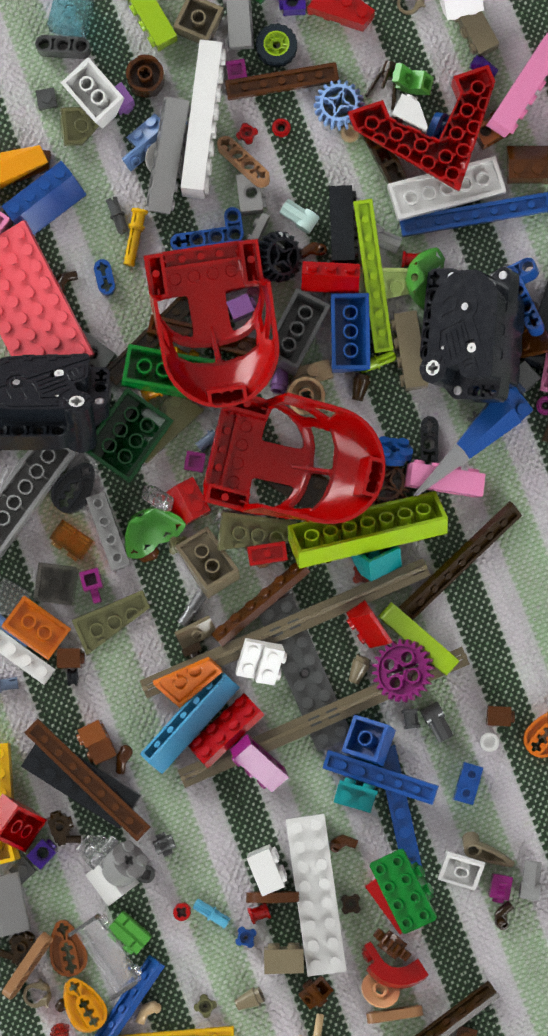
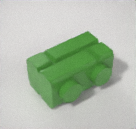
[108,910,153,955]

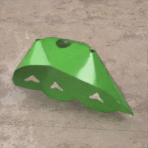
[405,247,445,310]
[125,506,186,559]

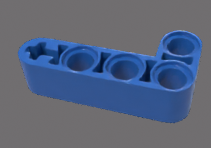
[170,207,244,250]
[507,258,545,336]

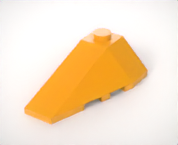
[0,145,49,189]

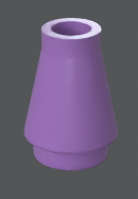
[270,368,288,394]

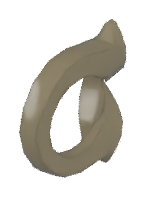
[397,0,426,15]
[23,978,52,1008]

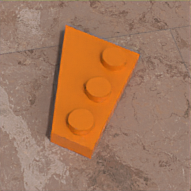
[153,657,222,708]

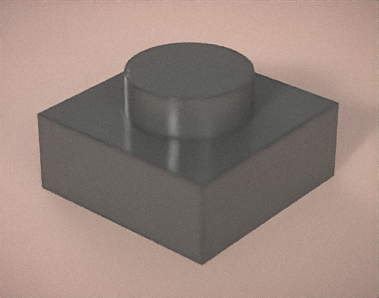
[36,87,58,111]
[9,856,37,884]

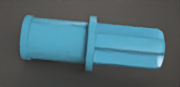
[193,899,231,929]

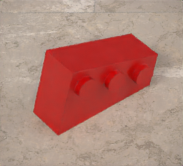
[307,0,375,32]

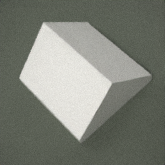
[438,850,485,891]
[86,863,140,906]

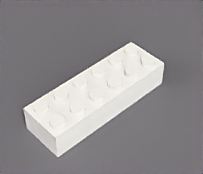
[246,844,287,896]

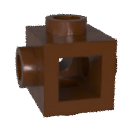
[298,975,334,1009]

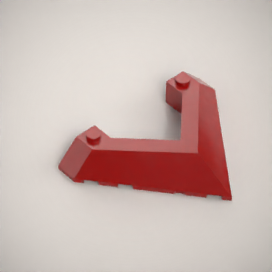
[347,65,496,192]

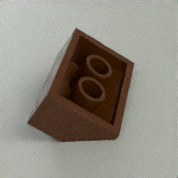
[507,146,548,184]

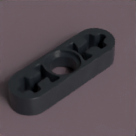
[420,416,438,463]

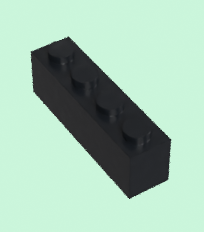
[329,185,358,264]

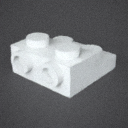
[235,638,287,685]

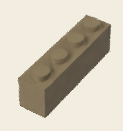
[453,11,499,56]
[390,310,429,391]

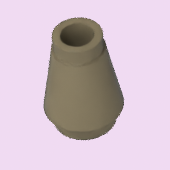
[348,654,371,685]
[234,987,265,1011]

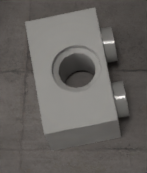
[236,173,267,216]

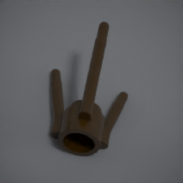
[365,60,397,110]

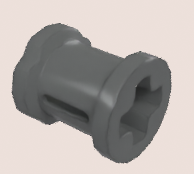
[401,708,421,729]

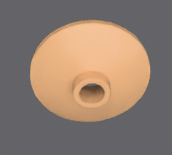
[361,974,400,1008]

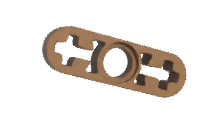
[366,1005,424,1024]

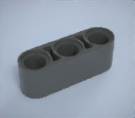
[35,35,91,59]

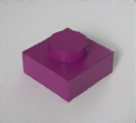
[226,59,247,80]
[184,451,206,473]

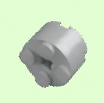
[101,840,148,887]

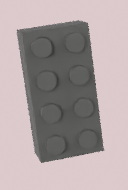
[270,288,331,376]

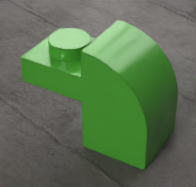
[392,63,434,95]

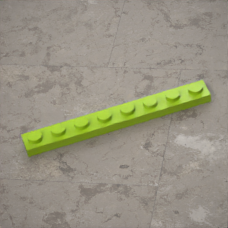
[353,199,394,353]

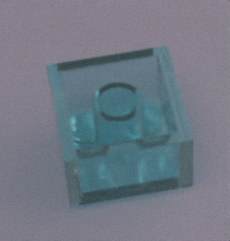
[47,0,94,38]

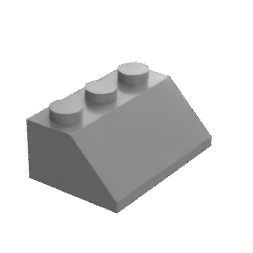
[0,872,31,937]

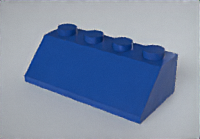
[1,160,86,235]
[331,293,370,373]

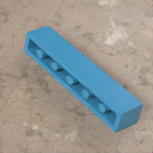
[140,672,240,774]

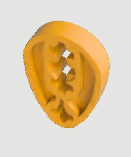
[63,978,107,1033]

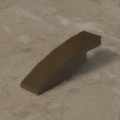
[362,135,408,184]

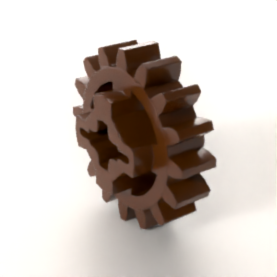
[373,928,412,962]

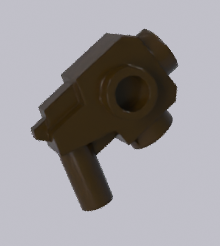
[47,810,81,847]
[0,931,36,966]

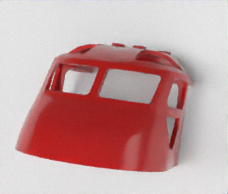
[143,239,279,408]
[203,392,386,524]

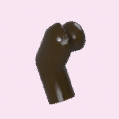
[495,901,514,930]

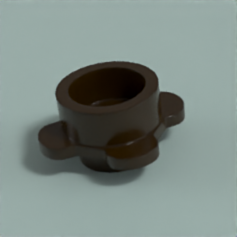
[341,894,361,914]

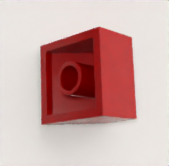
[160,476,212,529]
[346,600,393,648]

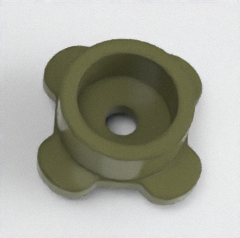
[169,536,187,555]
[194,994,217,1018]

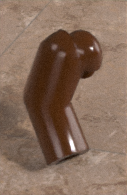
[116,745,133,774]
[330,835,358,853]

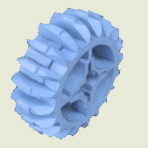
[314,80,365,131]

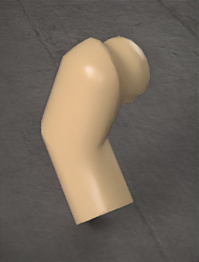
[135,1001,161,1025]

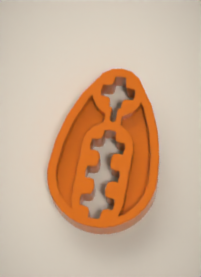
[523,712,548,758]

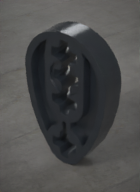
[51,463,95,514]

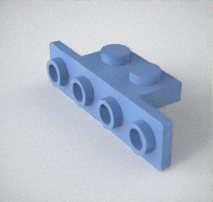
[122,113,188,171]

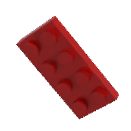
[188,693,264,768]

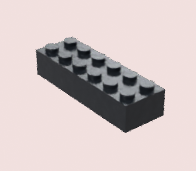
[21,744,142,829]

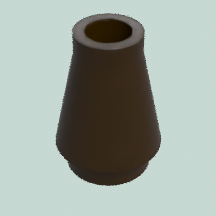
[352,373,371,402]

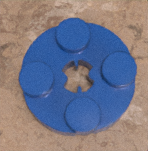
[379,436,413,466]

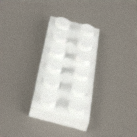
[387,156,506,221]

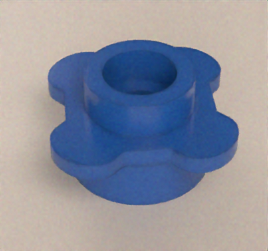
[235,926,257,948]

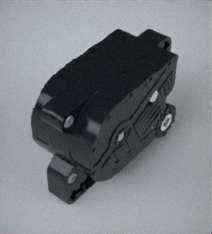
[419,267,525,403]
[0,354,112,453]

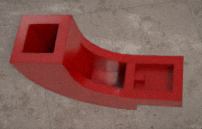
[362,941,429,989]

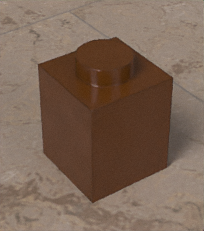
[57,648,85,668]
[486,706,515,727]

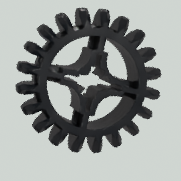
[258,231,303,283]

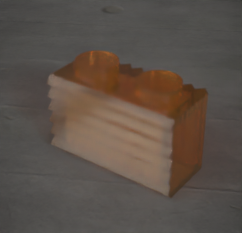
[49,519,95,561]

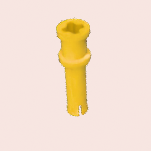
[123,208,148,267]

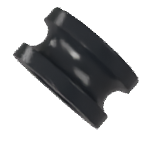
[67,669,78,686]

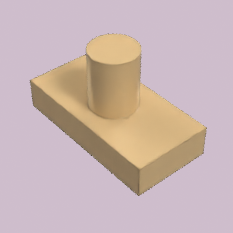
[294,359,333,382]

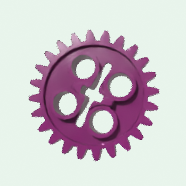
[372,639,435,703]

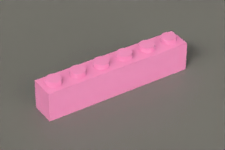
[486,33,548,138]

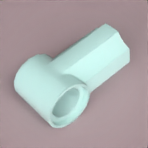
[279,199,320,234]

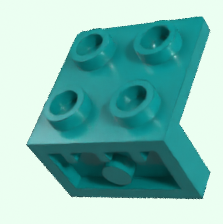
[333,777,378,813]

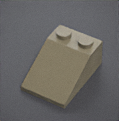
[175,526,240,599]

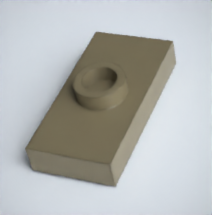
[174,615,216,649]

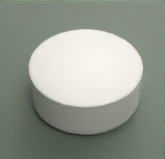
[479,732,499,752]

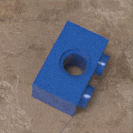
[453,762,483,805]

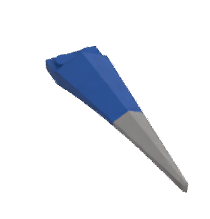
[414,387,533,496]

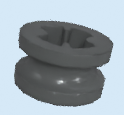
[138,865,155,883]

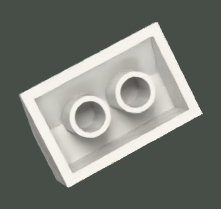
[61,57,124,129]

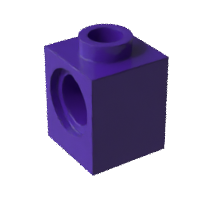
[279,0,306,16]
[26,839,58,870]

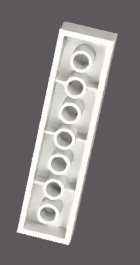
[181,40,227,199]
[286,813,346,977]

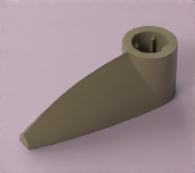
[462,831,515,867]

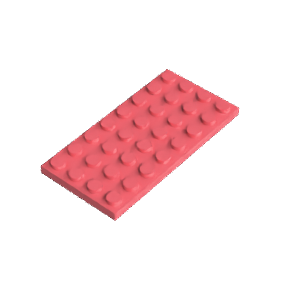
[0,220,94,357]

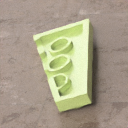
[359,267,418,299]

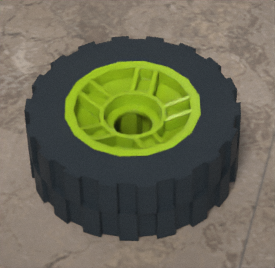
[256,23,297,68]

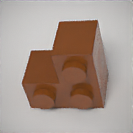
[76,720,117,765]

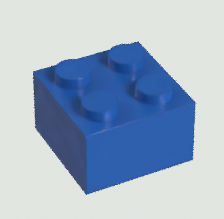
[342,714,396,767]

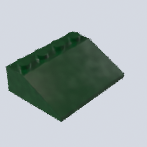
[84,388,174,483]

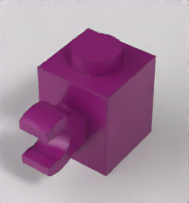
[79,568,104,604]
[488,873,513,903]

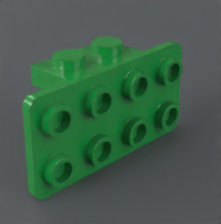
[370,849,437,934]

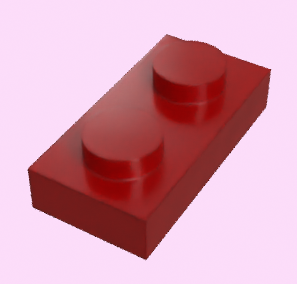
[247,541,288,566]

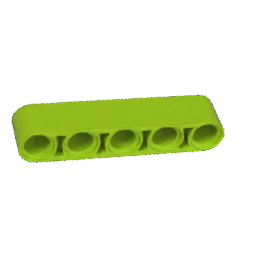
[378,602,459,676]

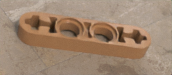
[217,136,270,188]
[2,932,53,1000]

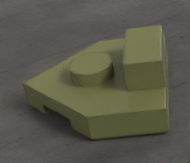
[60,107,99,146]

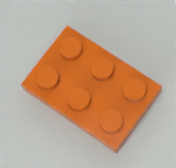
[1,596,71,660]

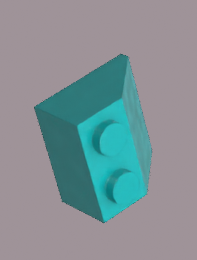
[351,546,402,581]

